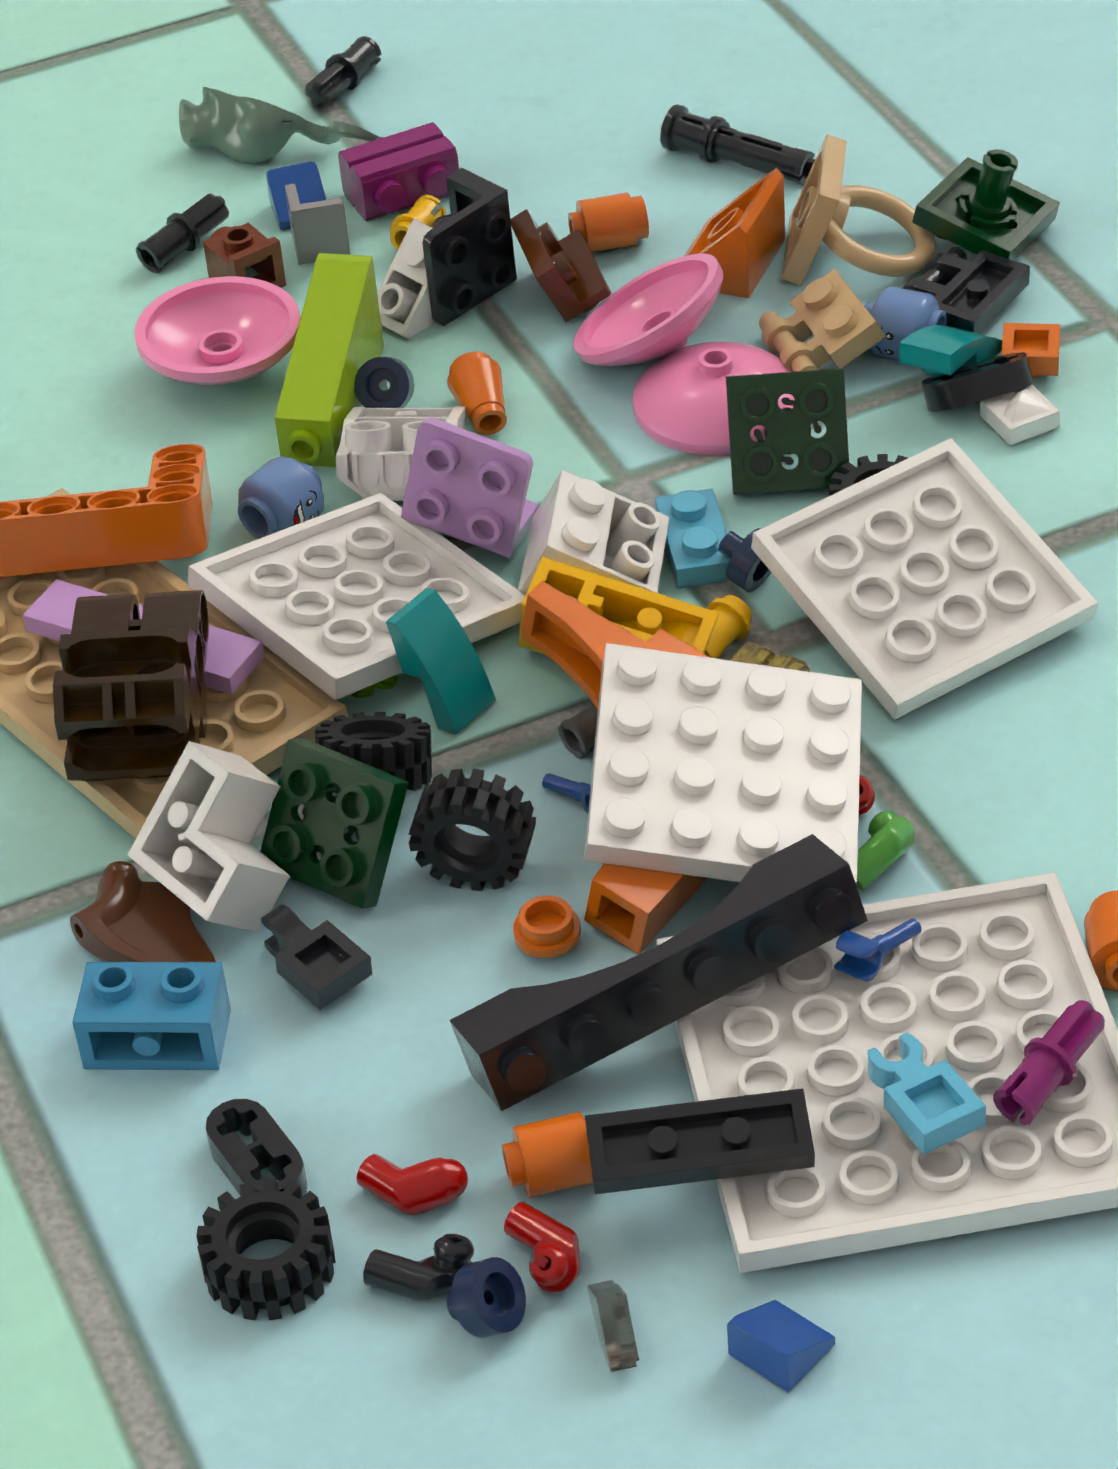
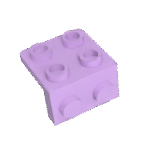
[401,418,539,558]

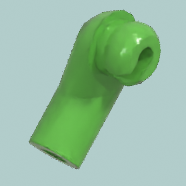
[856,811,915,891]

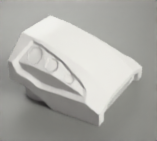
[336,406,466,501]

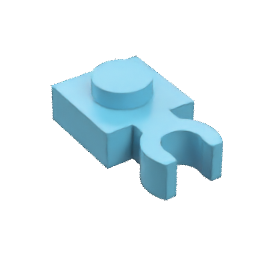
[868,1033,986,1155]

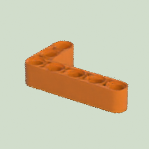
[0,444,213,577]

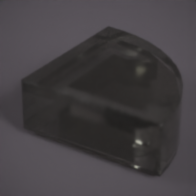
[587,1280,639,1372]

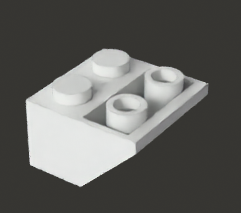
[518,470,669,595]

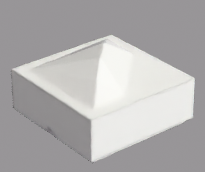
[980,384,1060,445]

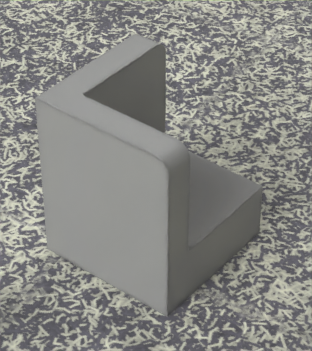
[285,184,351,265]

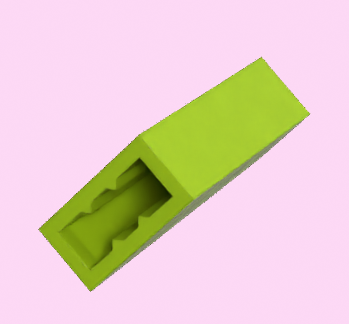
[274,253,384,467]

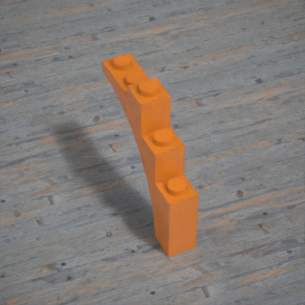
[521,581,710,955]

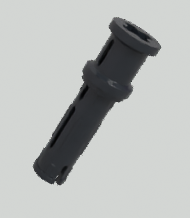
[660,104,815,185]

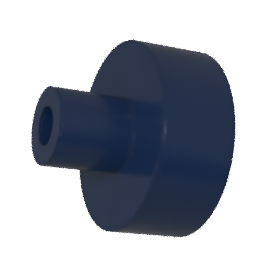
[355,357,414,408]
[718,528,771,593]
[447,1257,526,1338]

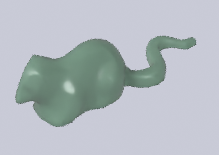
[179,87,383,164]

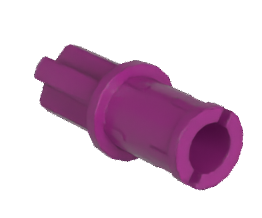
[993,1000,1105,1126]

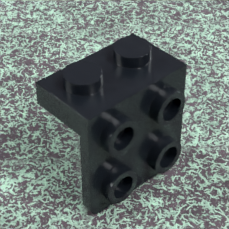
[422,167,517,326]

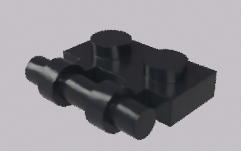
[902,247,1030,334]

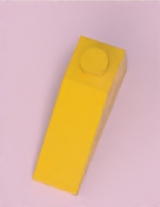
[518,557,719,654]

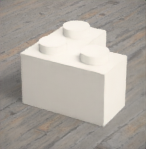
[127,741,290,933]

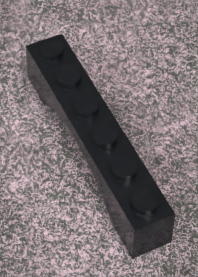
[449,834,868,1112]

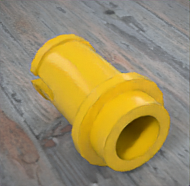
[390,195,446,250]
[704,595,752,659]

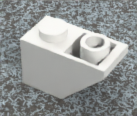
[377,218,436,339]

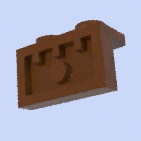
[510,209,611,322]

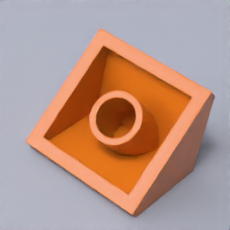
[684,168,785,298]

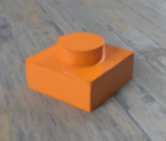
[1001,323,1060,377]

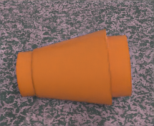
[447,351,507,435]

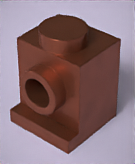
[203,222,287,288]

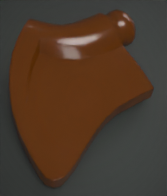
[70,861,216,962]

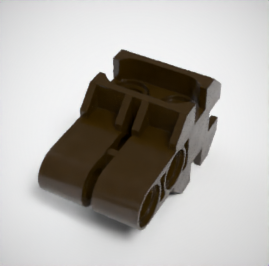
[53,590,209,782]

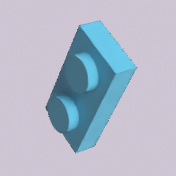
[655,488,730,589]

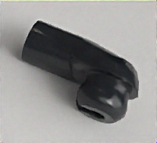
[363,1234,474,1301]

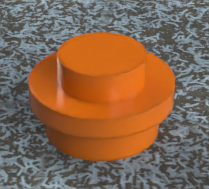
[513,896,581,958]

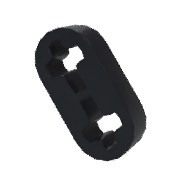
[921,352,1033,412]
[206,1099,307,1197]

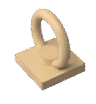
[781,134,936,286]

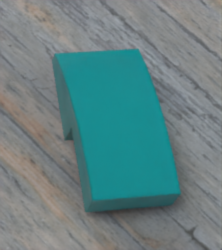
[899,325,1002,376]
[386,588,496,734]

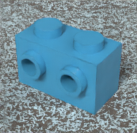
[72,962,231,1070]

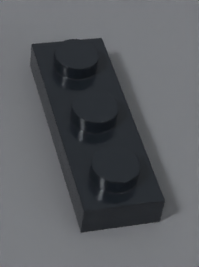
[585,1088,815,1195]

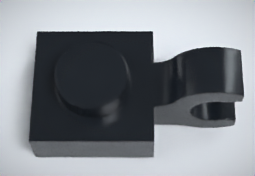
[261,904,372,1010]

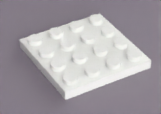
[751,438,1098,720]
[188,493,525,700]
[584,643,862,883]

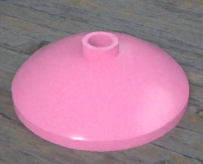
[573,253,723,367]
[135,276,300,385]
[633,341,794,455]

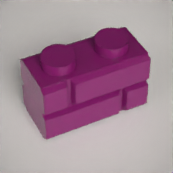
[338,122,459,221]

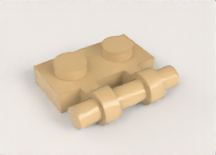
[759,268,886,371]

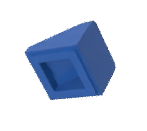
[266,161,326,230]
[727,1300,835,1393]

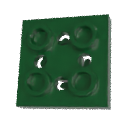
[912,149,1060,260]
[725,368,849,495]
[260,738,409,909]

